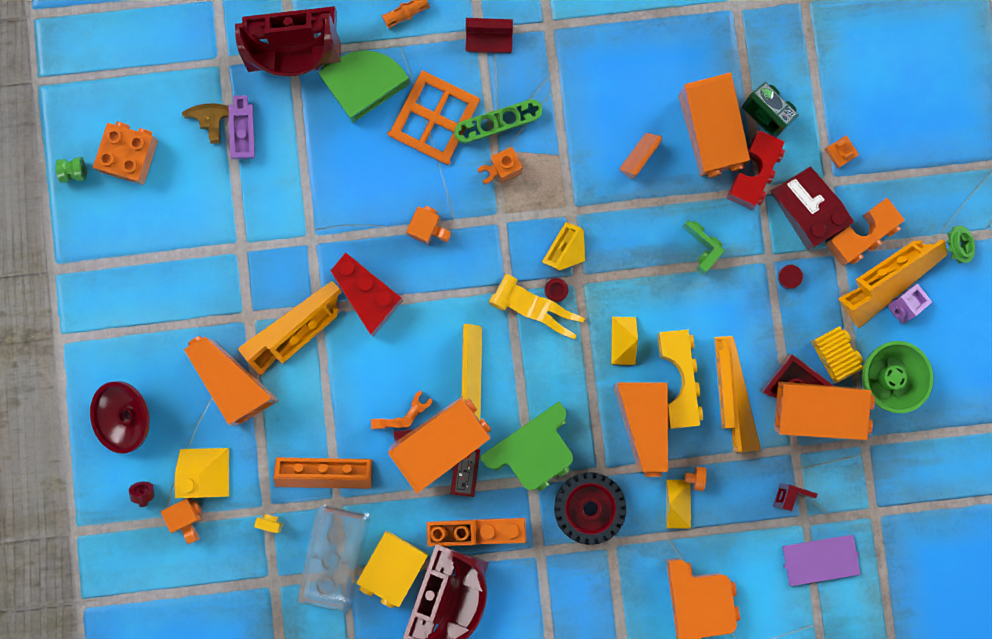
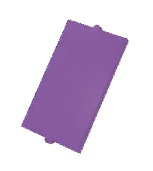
[782,535,861,586]

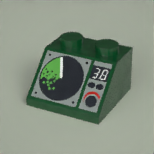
[741,82,799,138]

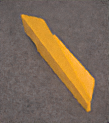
[238,281,342,376]
[714,336,761,452]

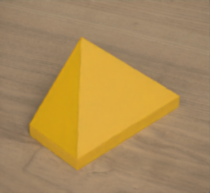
[542,222,585,270]
[611,317,638,365]
[666,480,691,528]

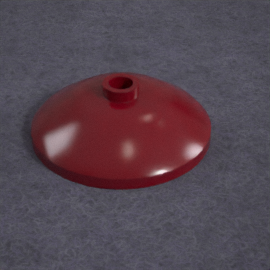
[90,381,150,453]

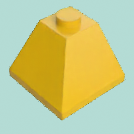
[175,448,229,498]

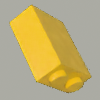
[356,530,429,609]

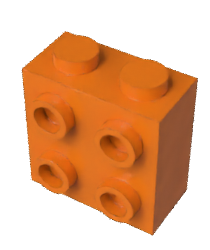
[92,121,158,185]

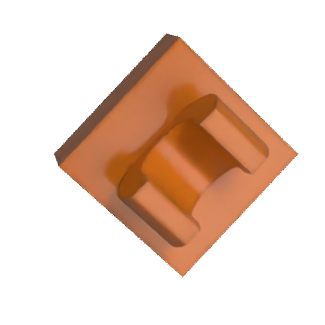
[824,135,859,169]

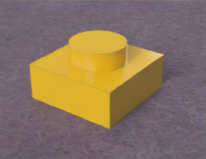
[254,514,283,533]

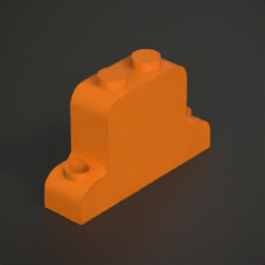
[666,558,740,639]

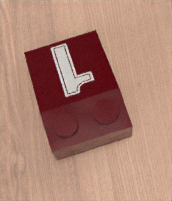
[770,166,854,251]

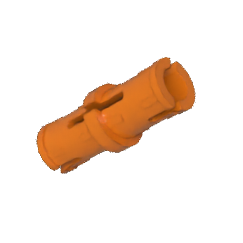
[382,0,430,29]

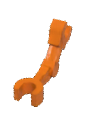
[371,391,432,429]

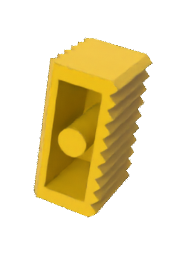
[810,326,863,383]

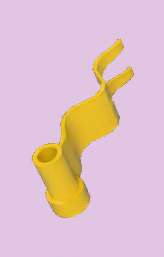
[488,274,585,340]

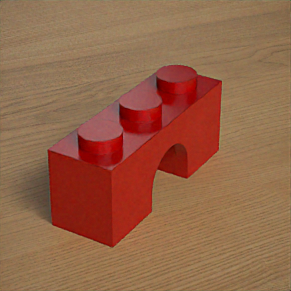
[726,130,785,210]

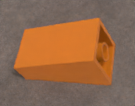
[678,72,750,178]
[184,336,278,426]
[774,381,875,440]
[614,382,668,477]
[388,396,491,494]

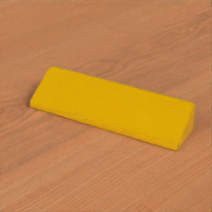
[462,324,482,420]

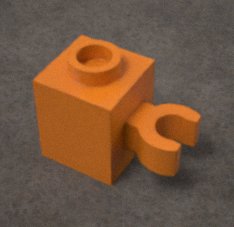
[477,147,523,185]
[406,206,451,245]
[160,498,202,544]

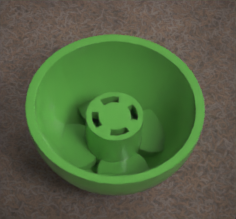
[862,341,934,413]

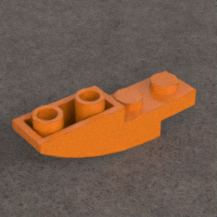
[426,518,527,546]

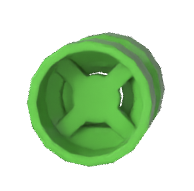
[56,157,87,183]

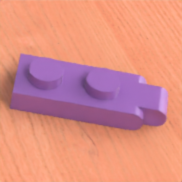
[228,95,255,159]

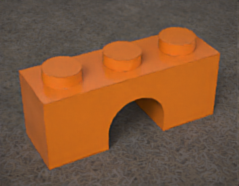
[825,198,905,266]

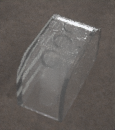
[298,504,371,613]

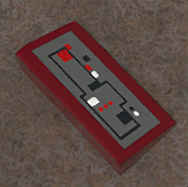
[450,449,481,497]

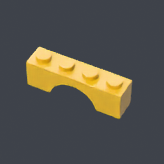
[657,329,703,429]

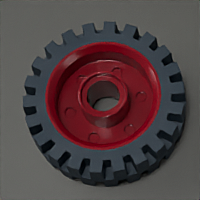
[554,472,627,545]

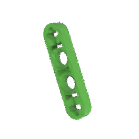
[454,99,543,144]

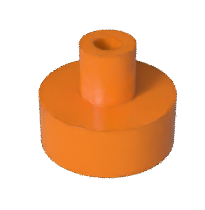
[684,466,706,491]

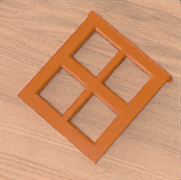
[387,70,481,165]

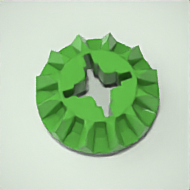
[946,225,975,264]

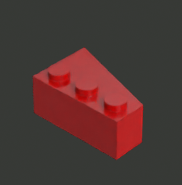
[330,252,403,337]

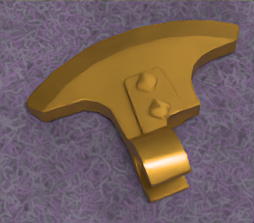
[182,103,229,144]

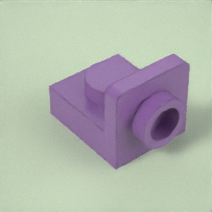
[888,283,932,324]

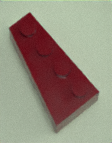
[760,353,871,416]

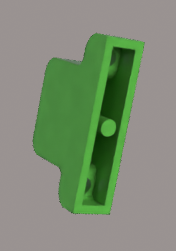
[480,401,573,492]

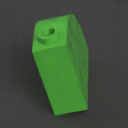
[318,51,410,123]

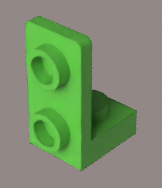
[682,220,725,275]

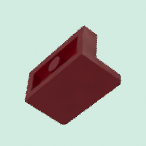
[465,18,513,54]
[773,484,818,511]

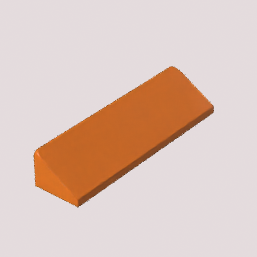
[273,457,372,489]

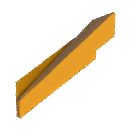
[838,239,948,328]

